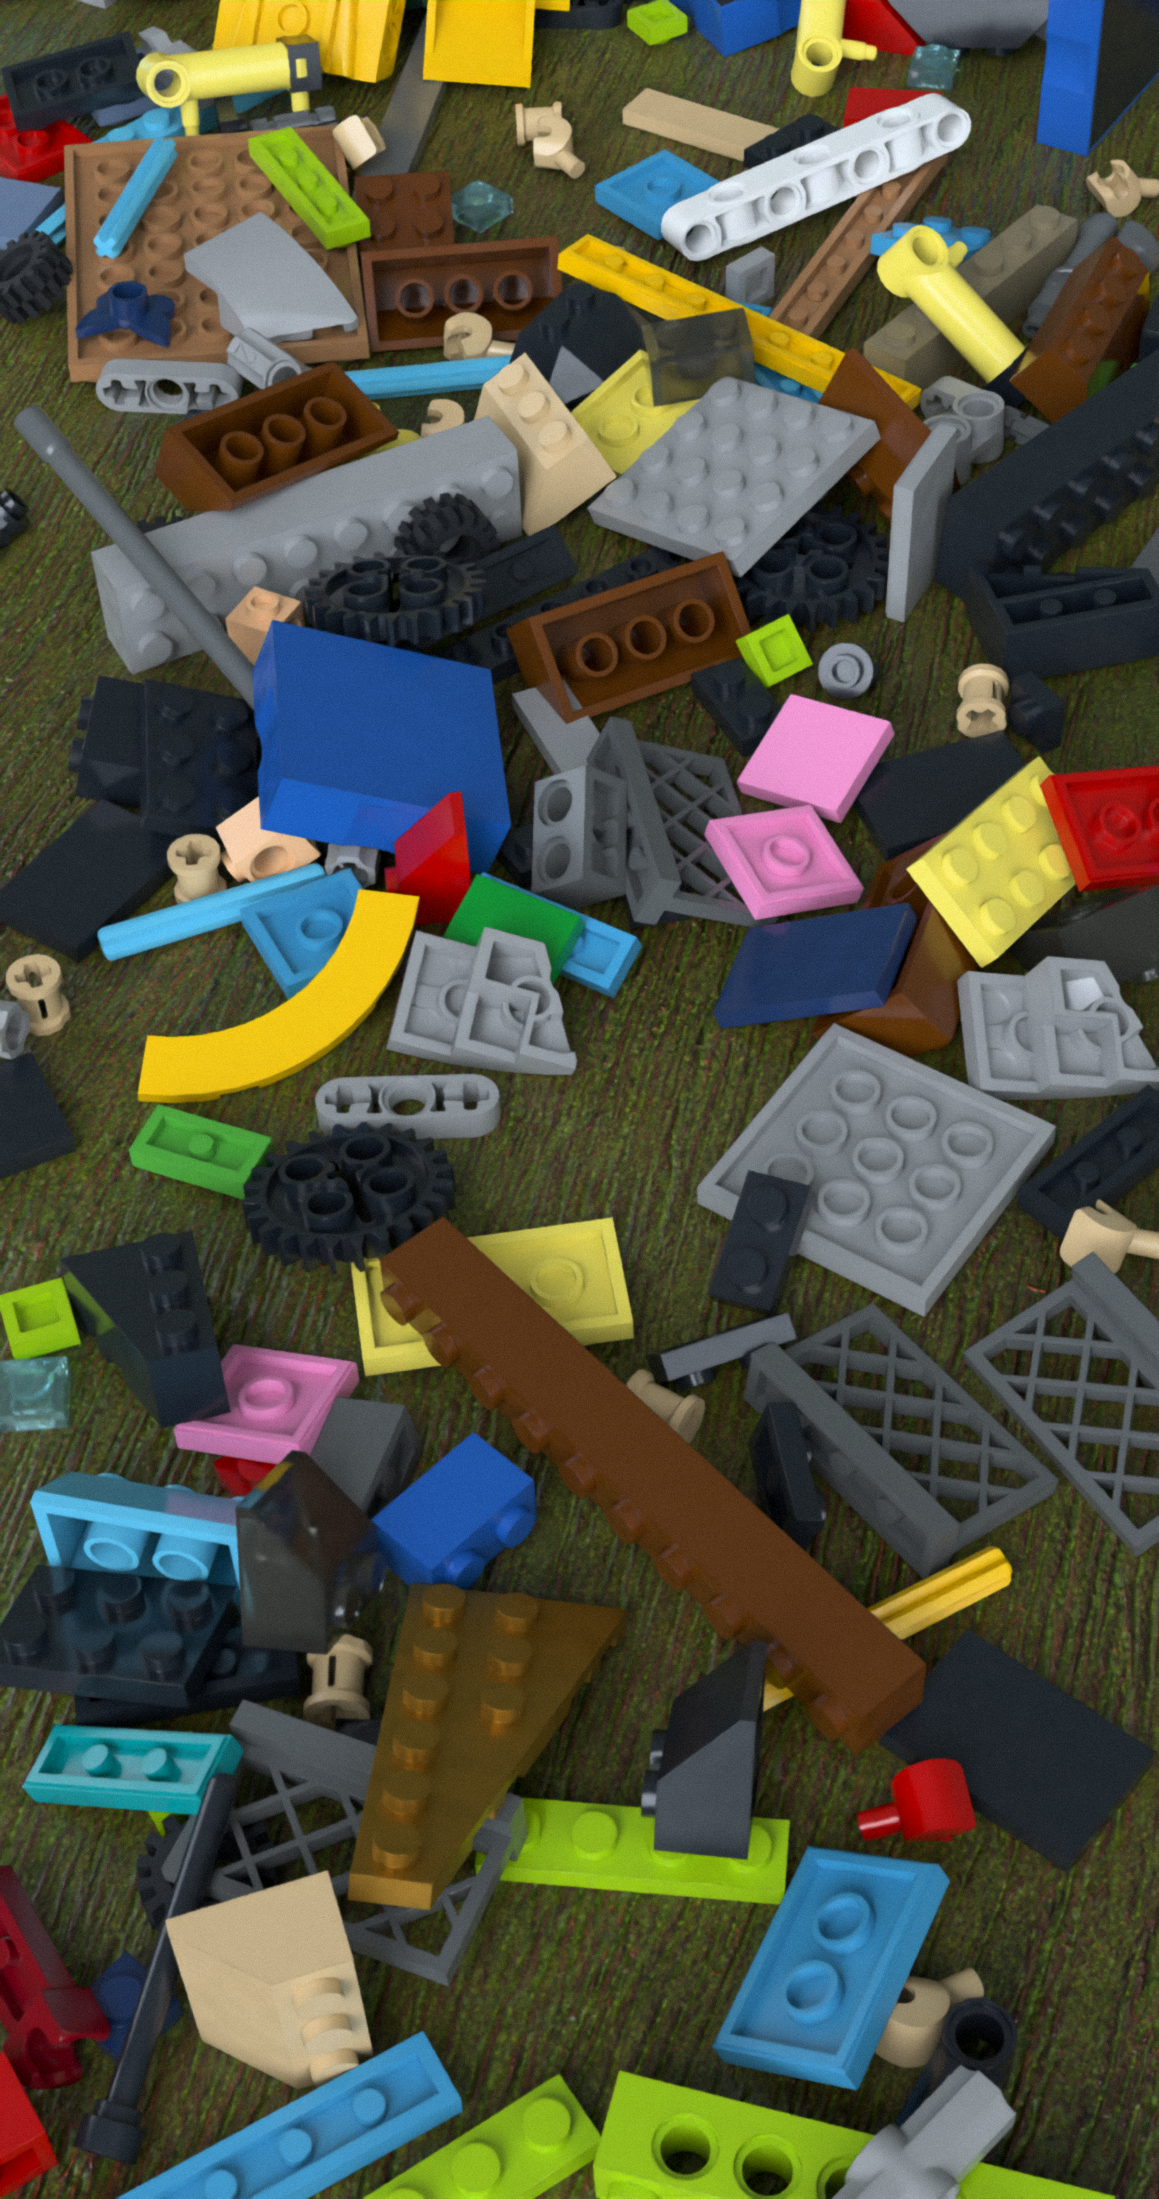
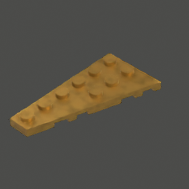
[347,1583,628,1910]

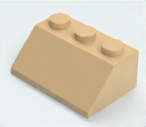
[474,353,617,536]
[165,1870,374,2090]

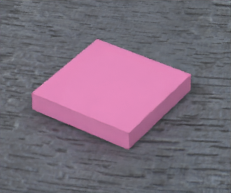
[737,694,894,823]
[704,805,864,920]
[173,1344,359,1468]

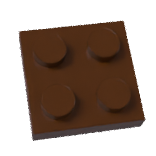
[355,170,455,265]

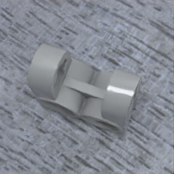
[920,376,1005,485]

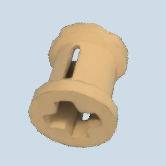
[515,101,562,146]
[956,663,1009,738]
[167,834,227,904]
[6,954,71,1036]
[626,1369,705,1444]
[303,1634,373,1731]

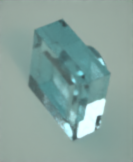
[907,44,960,90]
[451,179,513,233]
[0,1356,72,1432]

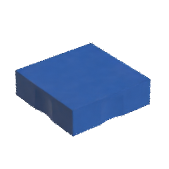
[252,620,511,874]

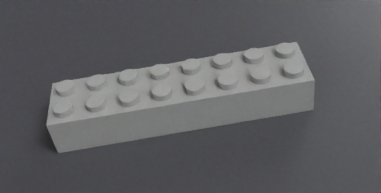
[91,415,523,675]

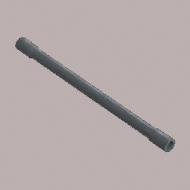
[14,404,254,710]

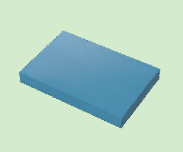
[712,1845,950,2091]

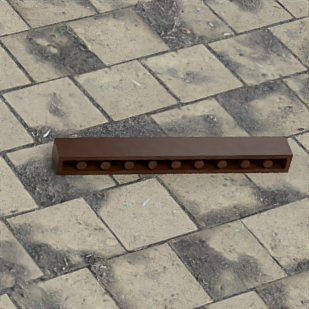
[379,1217,927,1756]

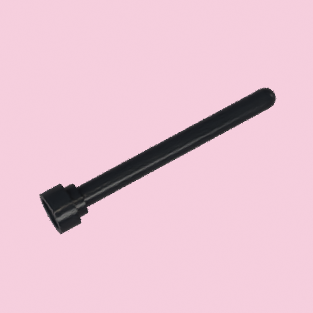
[73,1772,238,2166]

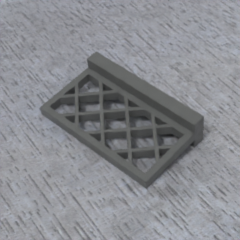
[586,716,778,928]
[963,1252,1159,1557]
[743,1303,1059,1579]
[161,1699,528,1987]

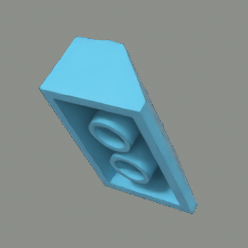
[30,1471,283,1618]

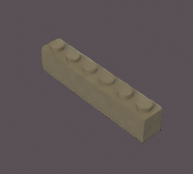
[863,204,1079,392]

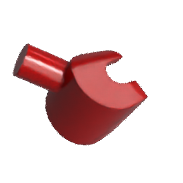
[857,1758,976,1842]

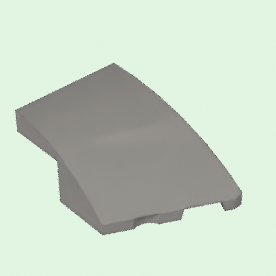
[184,212,358,344]
[386,927,577,1075]
[957,956,1159,1100]

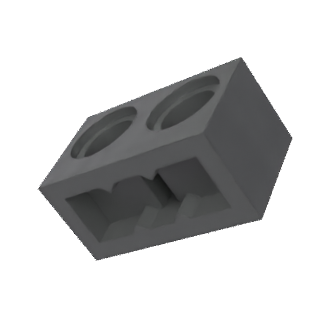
[531,764,628,910]

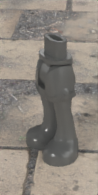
[1022,212,1159,339]

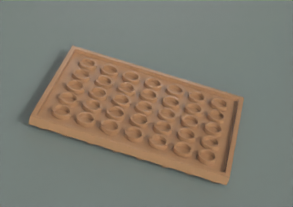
[64,125,370,383]

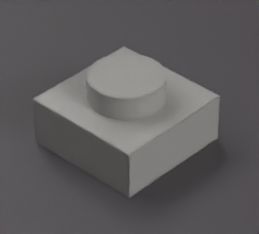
[726,246,775,305]

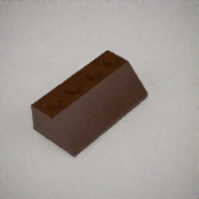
[1009,235,1150,423]
[361,236,563,354]
[154,360,399,511]
[506,551,752,724]
[812,828,978,1058]

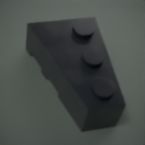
[966,564,1159,685]
[59,1230,231,1428]

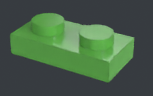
[129,1104,275,1200]

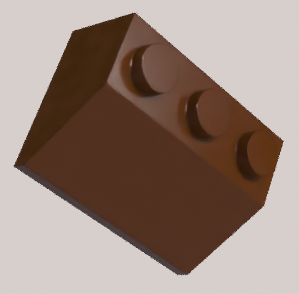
[818,347,961,529]

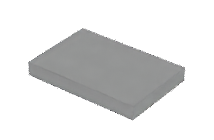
[885,423,958,623]

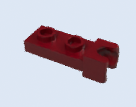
[0,1865,110,2090]

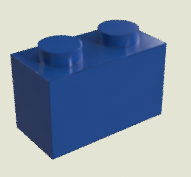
[371,1432,537,1590]

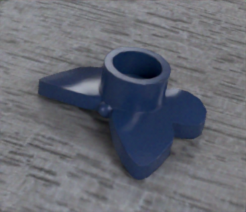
[75,281,176,348]

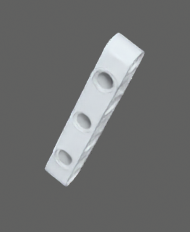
[661,93,971,261]

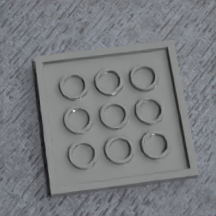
[587,375,881,577]
[697,1023,1057,1317]

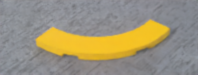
[138,889,419,1103]

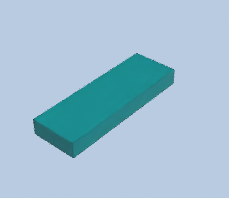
[22,1724,244,1815]

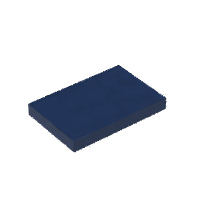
[712,903,918,1029]

